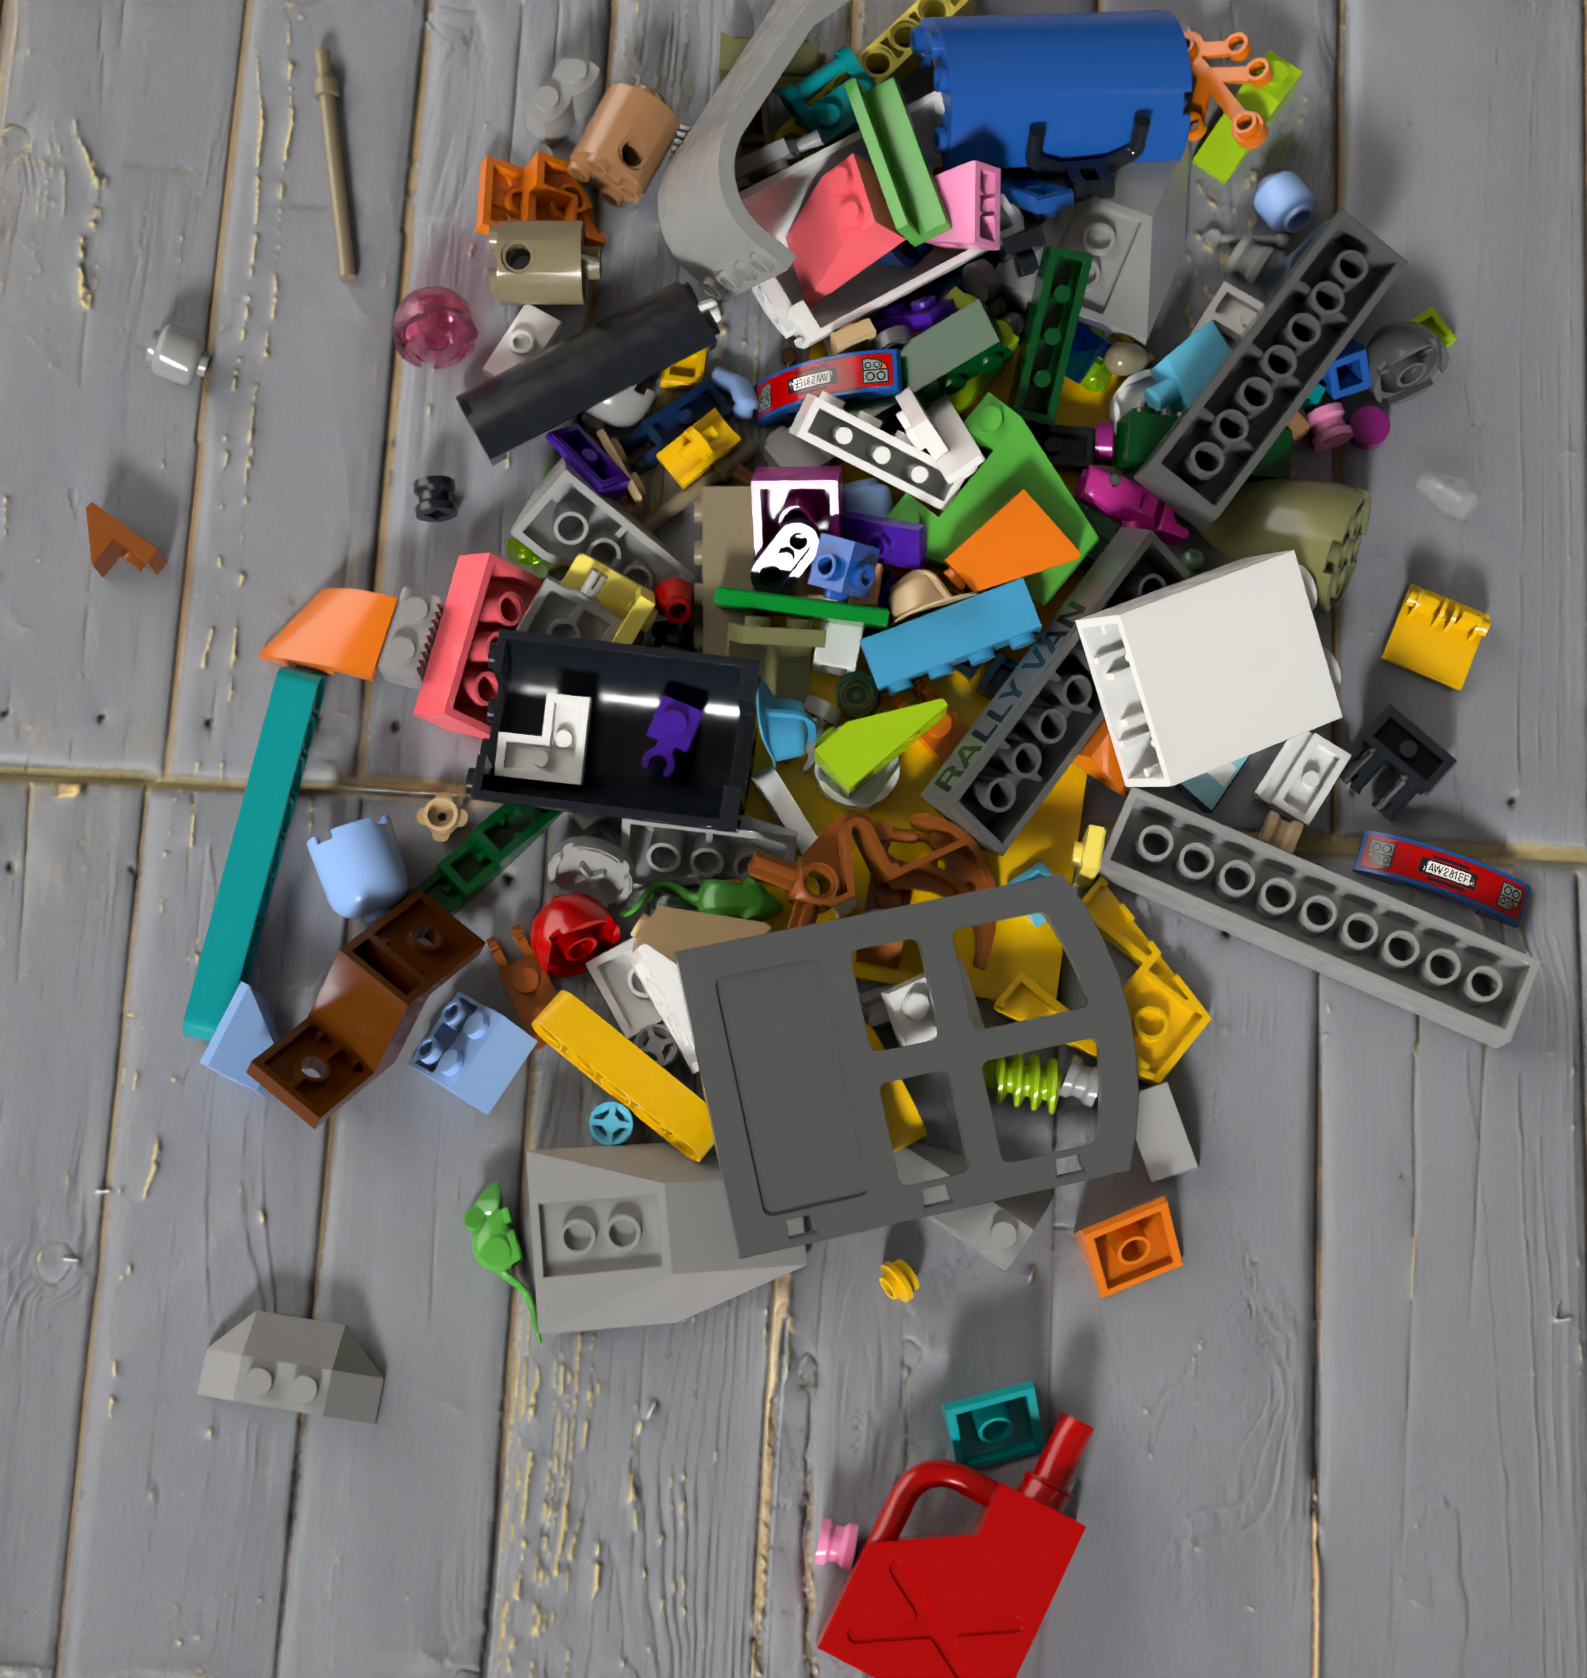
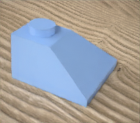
[199,981,279,1096]

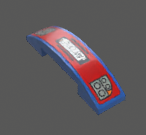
[754,349,902,427]
[1352,830,1531,928]

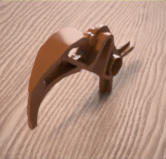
[747,811,996,970]

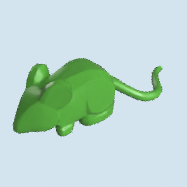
[619,878,783,922]
[463,1182,542,1344]

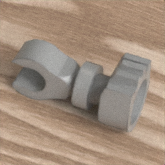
[785,694,844,773]

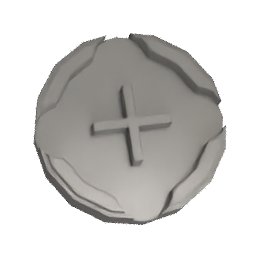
[548,825,636,908]

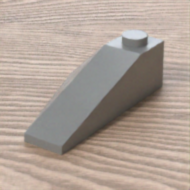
[894,1142,1054,1271]

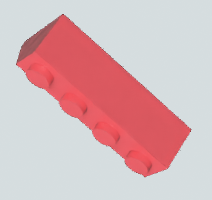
[413,552,544,739]

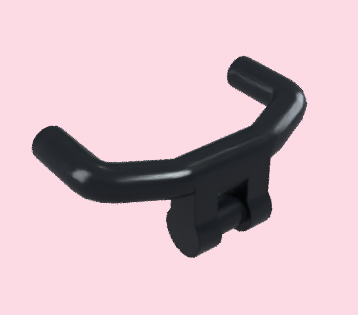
[1025,115,1151,202]

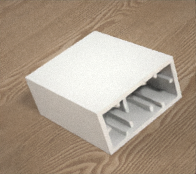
[1075,550,1343,787]

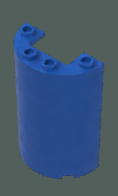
[910,10,1192,170]

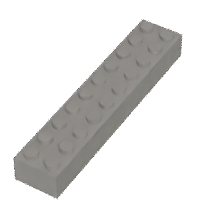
[1096,787,1542,1049]

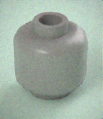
[145,324,211,386]

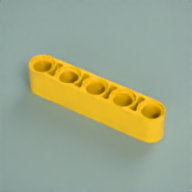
[531,990,715,1162]

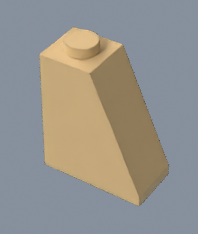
[630,906,771,965]

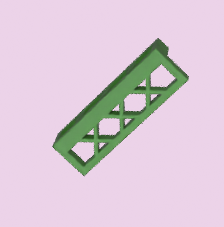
[844,77,952,247]

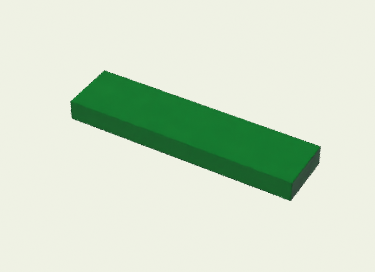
[714,586,890,630]

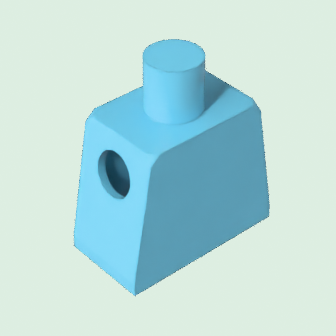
[1144,320,1230,413]

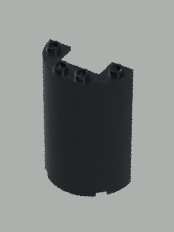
[466,629,762,833]

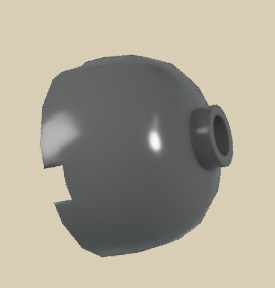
[1366,321,1449,404]

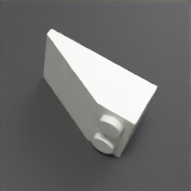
[629,943,699,1074]

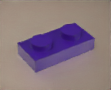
[870,295,957,336]

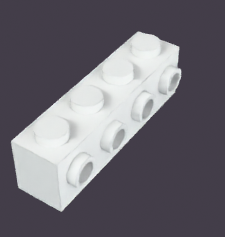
[789,391,965,511]

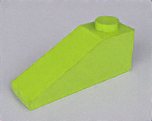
[1192,50,1303,185]
[814,698,948,798]

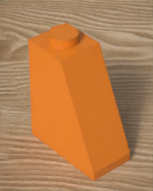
[943,489,1082,592]

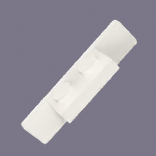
[895,387,985,484]

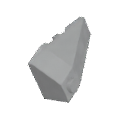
[510,457,696,592]
[621,814,798,894]

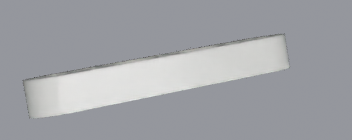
[752,766,859,919]

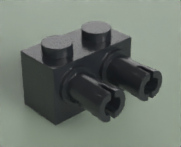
[1339,704,1457,823]

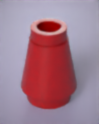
[654,578,694,624]

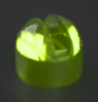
[1076,355,1112,393]

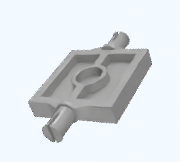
[735,129,824,192]
[516,568,623,642]

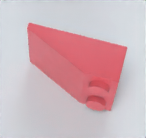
[785,153,906,307]

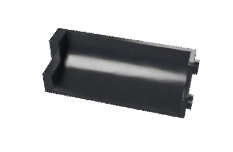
[455,281,720,466]

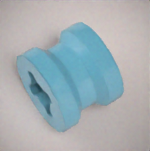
[589,1101,635,1146]

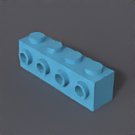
[859,578,1042,697]

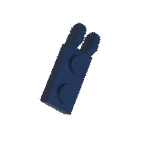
[619,379,733,476]

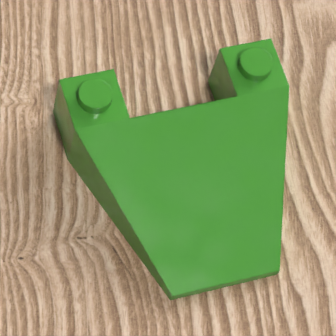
[886,392,1100,606]

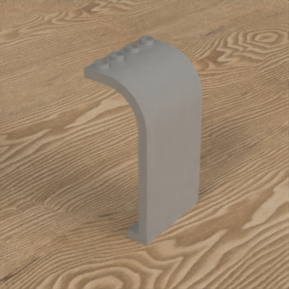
[658,0,850,302]

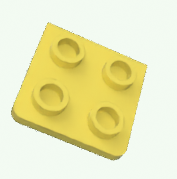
[561,553,658,645]

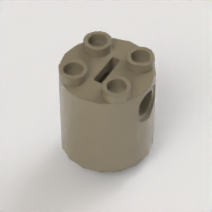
[489,220,602,305]

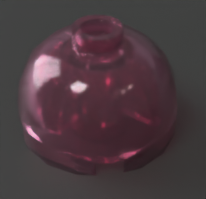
[394,286,478,369]

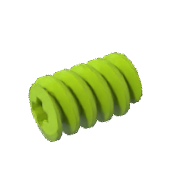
[982,1053,1062,1115]

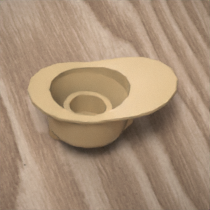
[888,569,978,629]

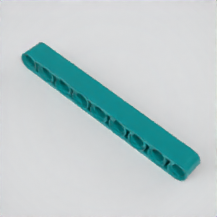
[183,667,326,1042]

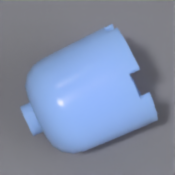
[306,815,409,924]

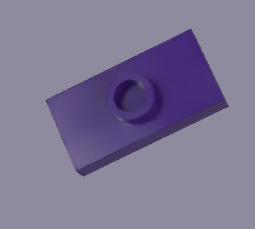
[842,511,926,570]

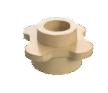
[416,792,468,843]

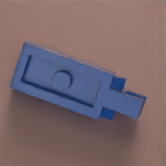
[1000,174,1074,218]

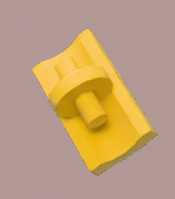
[656,408,742,490]

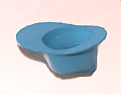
[756,681,817,768]

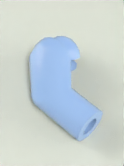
[710,366,759,421]

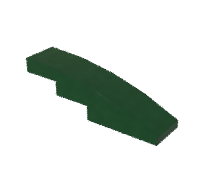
[404,804,564,916]

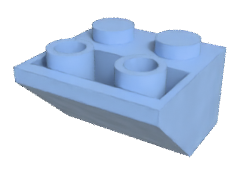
[409,991,538,1115]

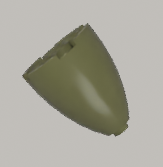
[1196,478,1372,614]

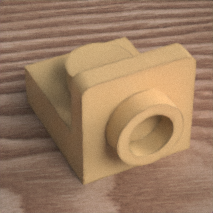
[822,318,876,356]

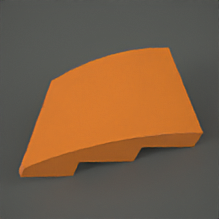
[476,151,606,249]
[259,588,399,682]

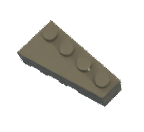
[694,486,755,656]

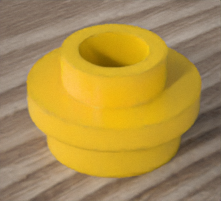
[879,1259,920,1303]

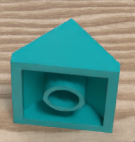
[940,1380,1045,1470]

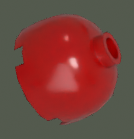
[530,893,621,979]

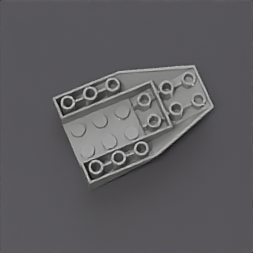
[995,140,1190,349]
[526,1143,807,1335]

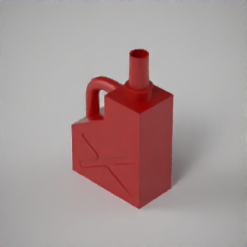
[816,1413,1095,1678]

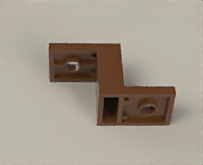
[246,889,486,1129]

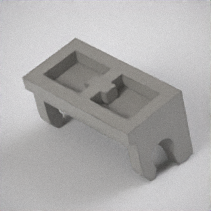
[1135,1082,1200,1183]

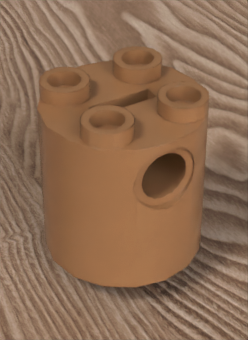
[567,83,680,206]

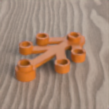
[1183,31,1273,149]

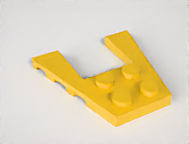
[992,876,1212,1086]

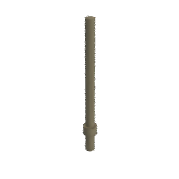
[313,48,356,281]
[560,438,760,582]

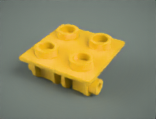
[1381,583,1491,691]

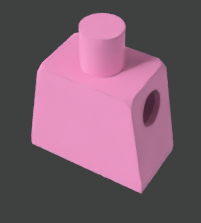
[926,160,1001,250]

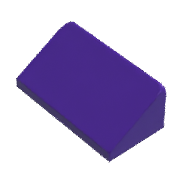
[545,424,631,501]

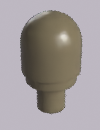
[1104,342,1154,376]

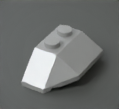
[197,1310,385,1424]

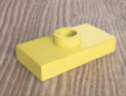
[1070,824,1106,889]

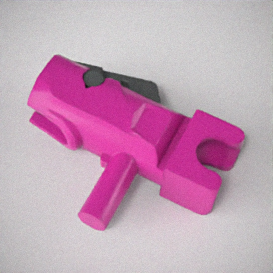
[1073,464,1189,545]

